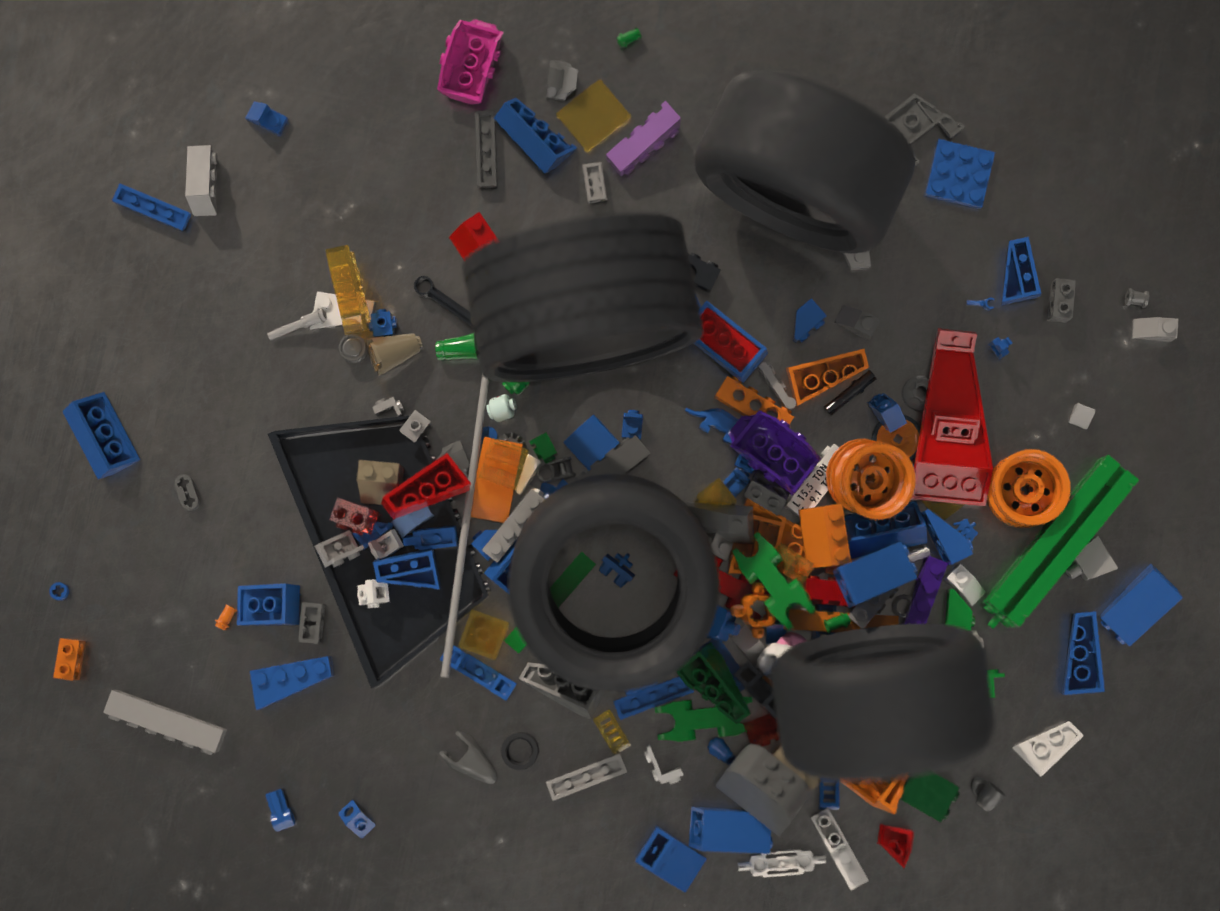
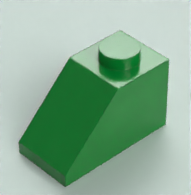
[944,589,975,631]

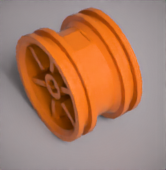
[826,438,915,520]
[987,450,1070,528]

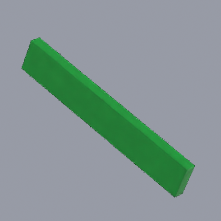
[504,551,596,654]

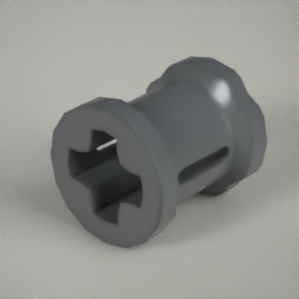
[1125,288,1149,308]

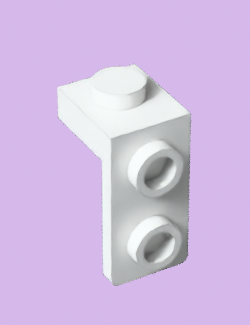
[644,745,683,785]

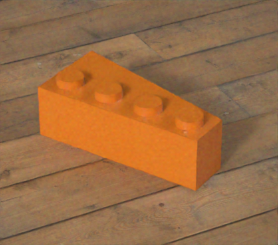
[786,349,869,406]

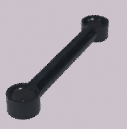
[414,276,473,327]

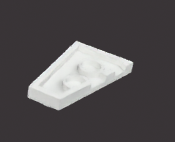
[310,291,375,330]
[1012,721,1084,777]

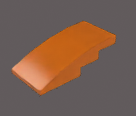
[471,437,523,523]

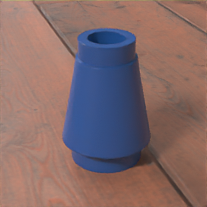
[708,737,736,765]

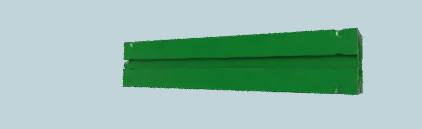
[981,455,1139,629]

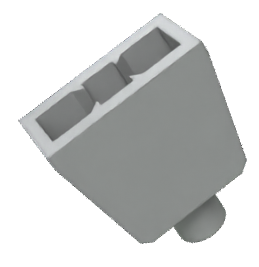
[1066,536,1118,581]

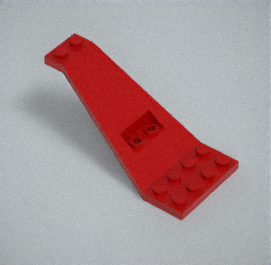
[911,328,993,506]

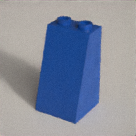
[832,541,918,608]
[1100,563,1183,647]
[689,806,773,854]

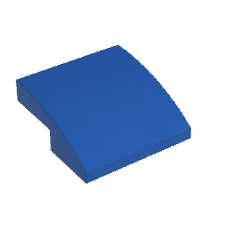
[563,414,620,471]

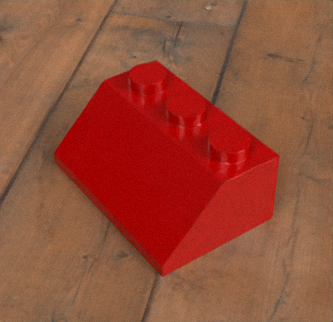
[449,212,498,260]

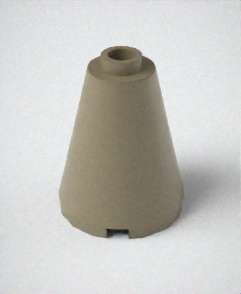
[366,333,422,376]

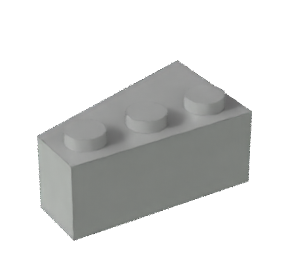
[185,145,217,216]

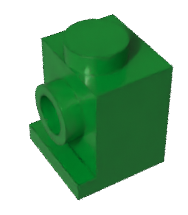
[529,432,558,464]

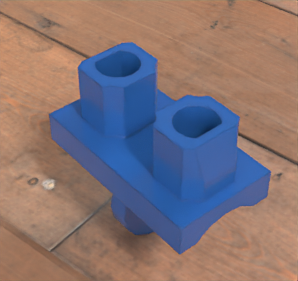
[599,553,635,588]

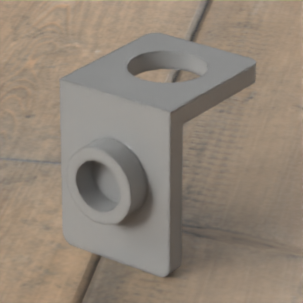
[400,410,431,442]

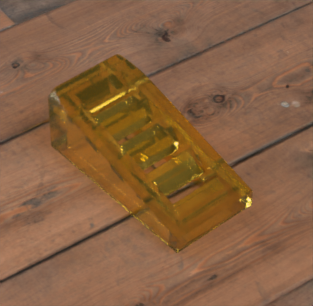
[593,709,631,755]

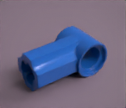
[265,789,296,832]

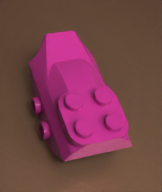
[437,19,504,104]

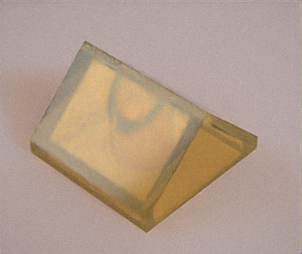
[693,478,737,505]

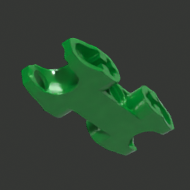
[732,532,817,631]
[655,697,756,742]

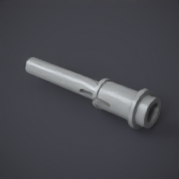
[267,308,327,340]

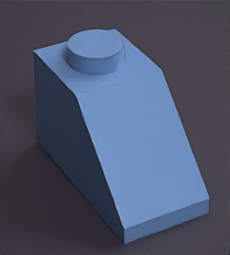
[391,507,435,538]

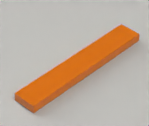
[783,609,899,633]

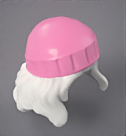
[756,632,807,675]

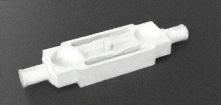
[738,849,826,878]

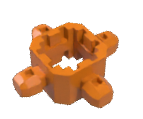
[731,582,776,638]

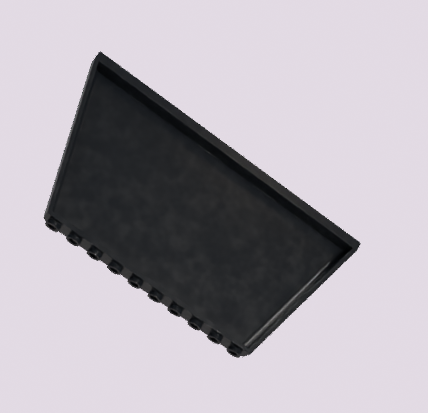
[268,415,491,689]

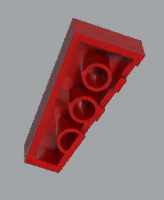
[382,453,471,520]

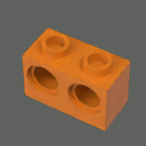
[53,638,86,681]

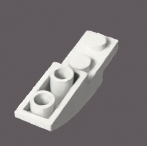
[811,808,869,891]

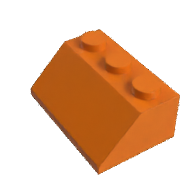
[798,504,851,569]

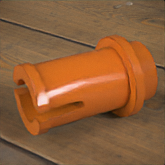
[215,604,237,631]

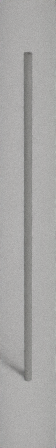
[441,376,489,678]

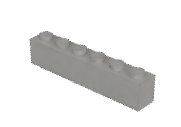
[103,690,227,755]

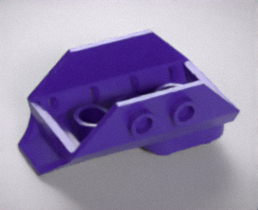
[728,410,821,496]

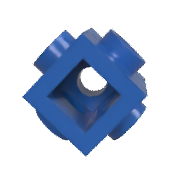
[368,309,397,337]

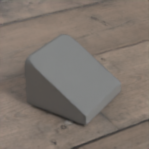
[1068,403,1096,430]

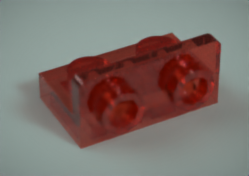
[743,714,780,747]

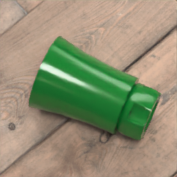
[435,333,479,360]

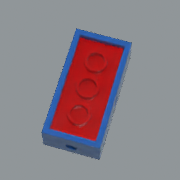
[693,301,768,383]

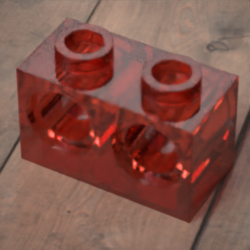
[330,498,379,536]

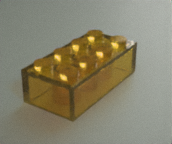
[325,245,370,335]

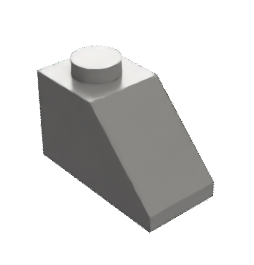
[1132,317,1178,342]

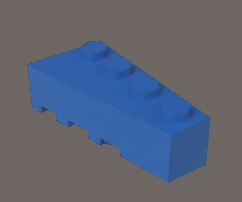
[1062,612,1105,695]
[250,656,335,710]

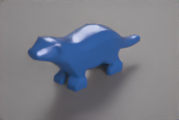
[685,408,739,445]

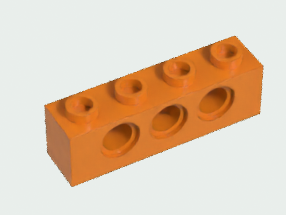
[714,376,794,425]

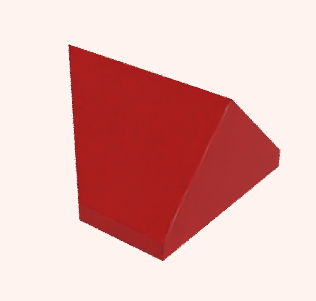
[877,824,915,868]

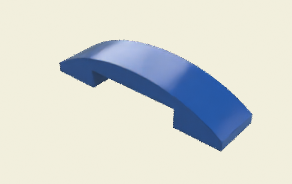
[440,645,517,701]

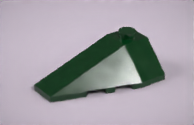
[676,642,751,724]

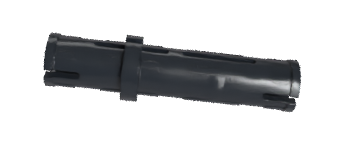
[824,370,877,416]

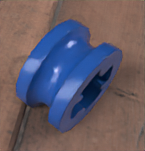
[49,582,69,601]

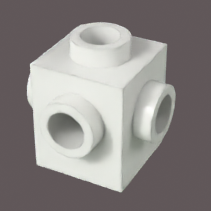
[358,579,390,608]

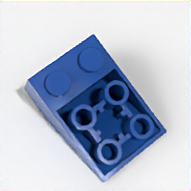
[635,826,707,893]

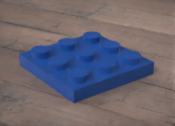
[925,139,995,209]

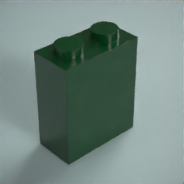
[900,772,960,823]

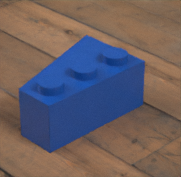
[1002,237,1041,305]
[373,549,441,589]

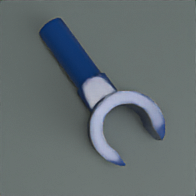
[966,297,995,310]

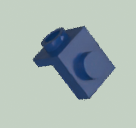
[719,467,751,500]

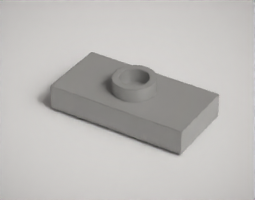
[582,162,607,204]

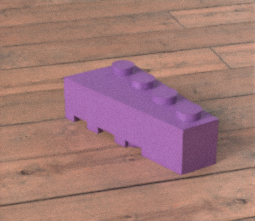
[606,101,681,176]

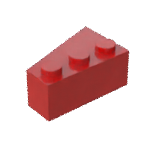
[803,576,856,607]

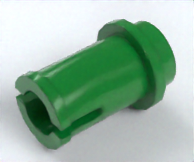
[616,27,642,48]
[824,613,851,632]

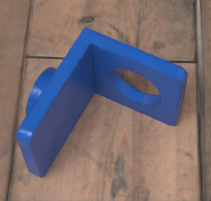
[339,800,376,838]

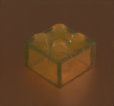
[458,609,510,660]

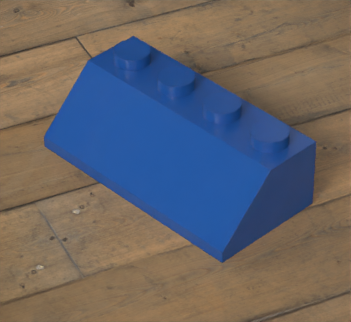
[62,392,140,480]
[844,501,927,559]

